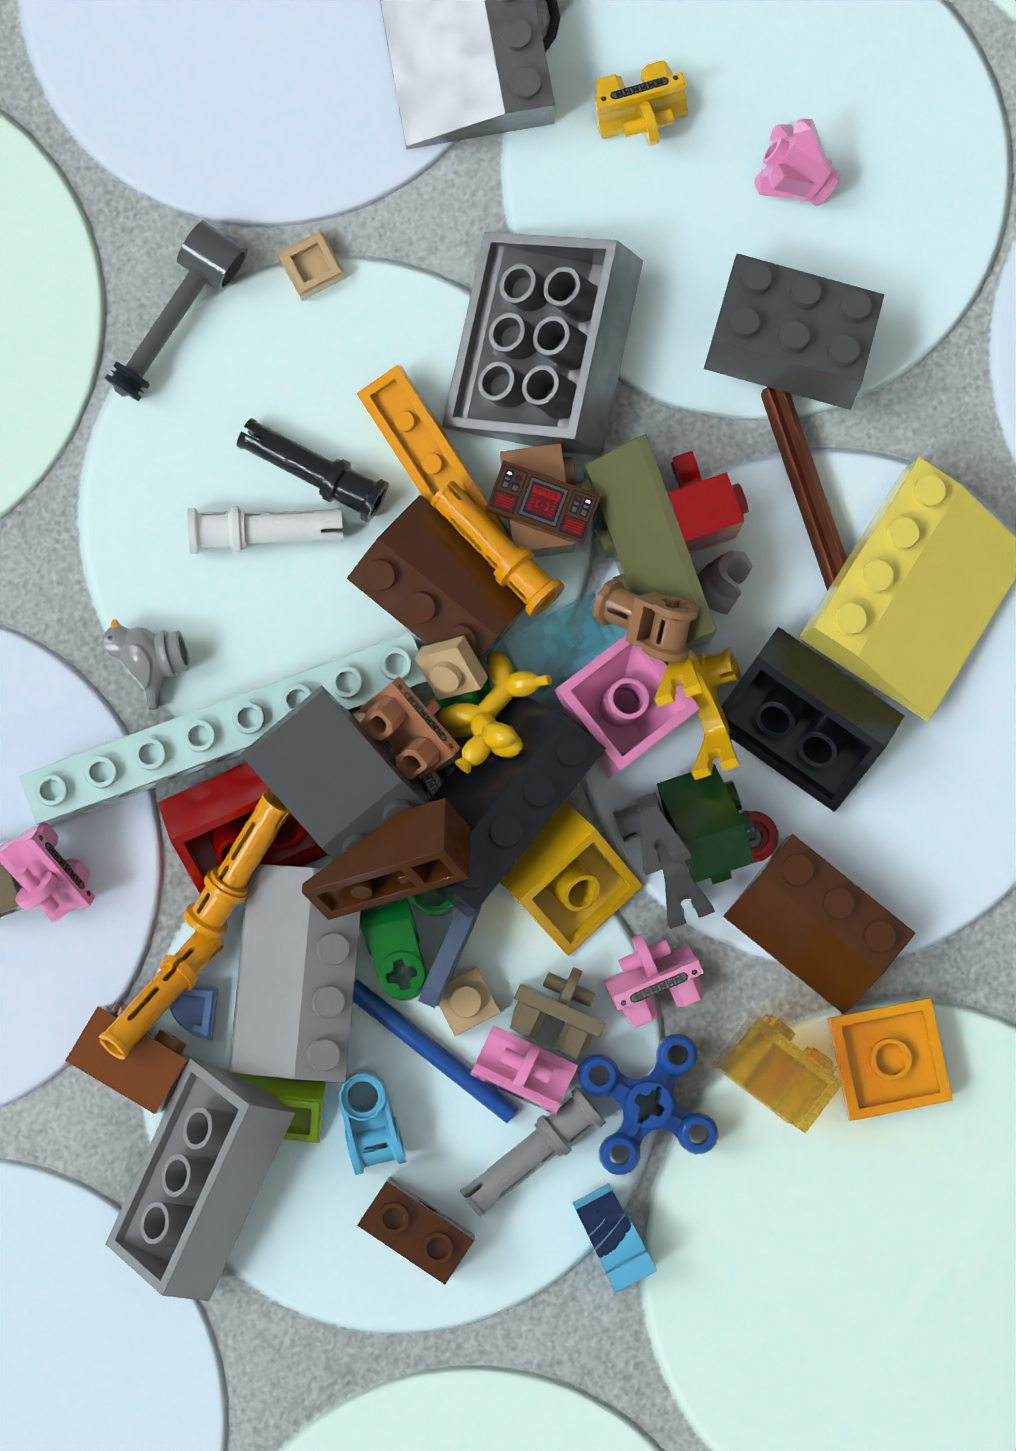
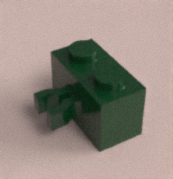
[656,764,757,885]

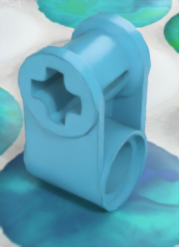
[339,1070,407,1175]

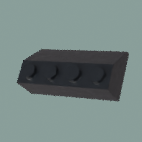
[429,696,606,918]

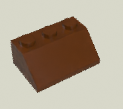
[346,495,527,665]
[723,834,916,1014]

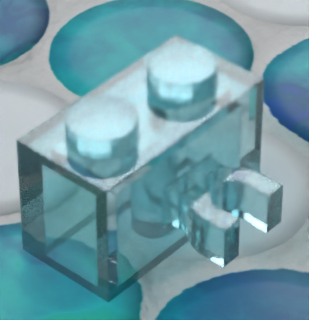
[502,591,619,701]

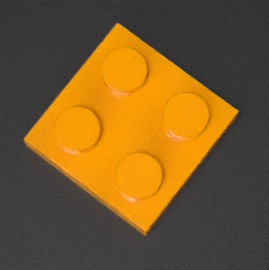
[827,998,953,1121]

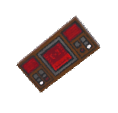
[486,460,601,546]

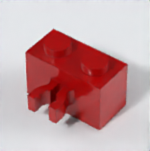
[668,451,749,554]

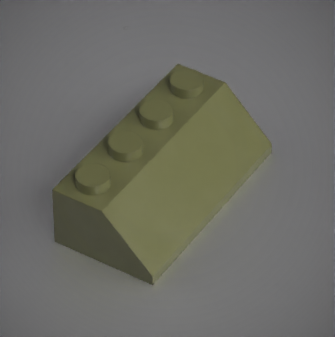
[578,434,717,650]

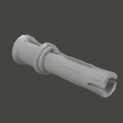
[460,1087,606,1217]

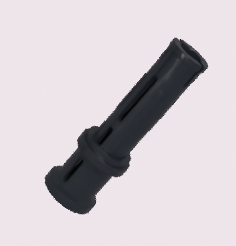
[236,418,389,523]

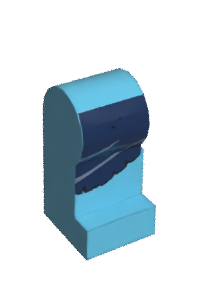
[572,1183,658,1293]

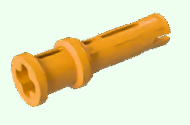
[430,481,564,618]
[183,791,291,939]

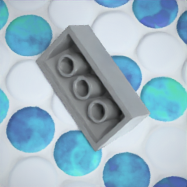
[229,864,361,1083]
[105,1057,295,1301]

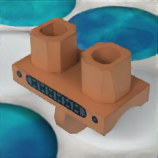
[360,676,461,779]

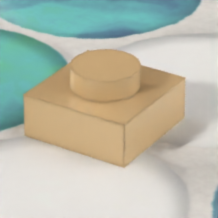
[414,636,488,700]
[439,967,501,1037]

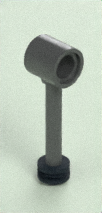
[105,220,248,402]

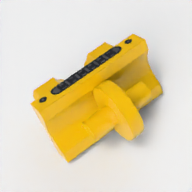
[594,60,688,146]

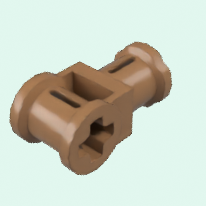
[593,580,699,662]

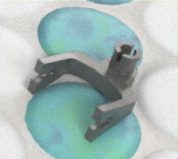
[613,792,715,929]

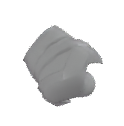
[697,550,753,615]

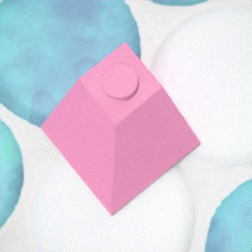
[555,634,700,779]

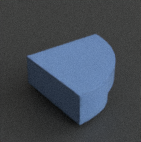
[169,986,218,1040]

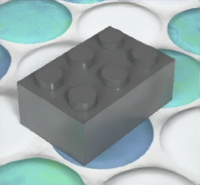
[703,253,885,410]

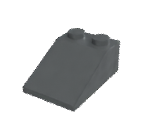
[241,685,429,860]

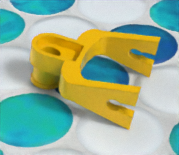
[654,648,741,780]

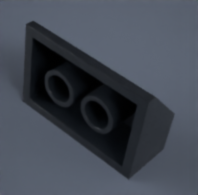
[721,626,905,812]

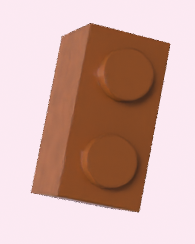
[65,1002,192,1114]

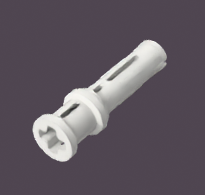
[187,506,343,554]

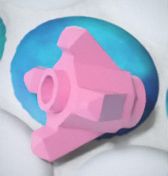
[754,118,840,206]

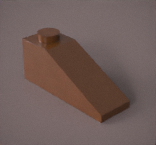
[302,798,470,920]

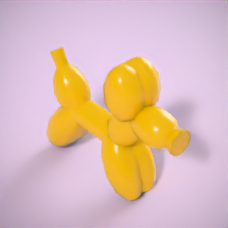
[436,651,552,774]

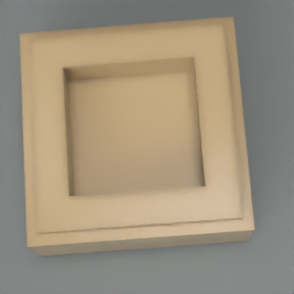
[277,230,346,301]

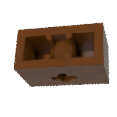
[357,1177,475,1285]

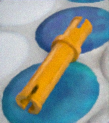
[99,931,224,1060]

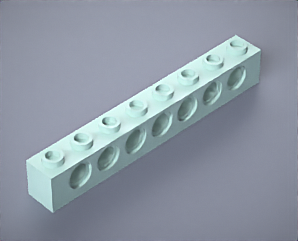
[19,632,430,826]

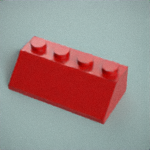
[157,762,328,894]

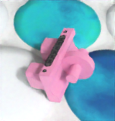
[0,823,95,922]
[603,934,704,1028]
[470,1025,578,1115]

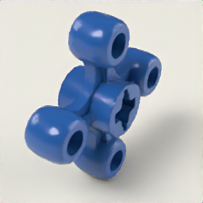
[578,1034,719,1175]

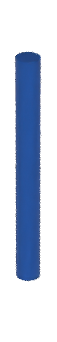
[353,979,519,1124]

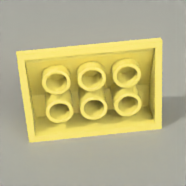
[798,457,1016,722]

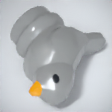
[102,619,189,710]

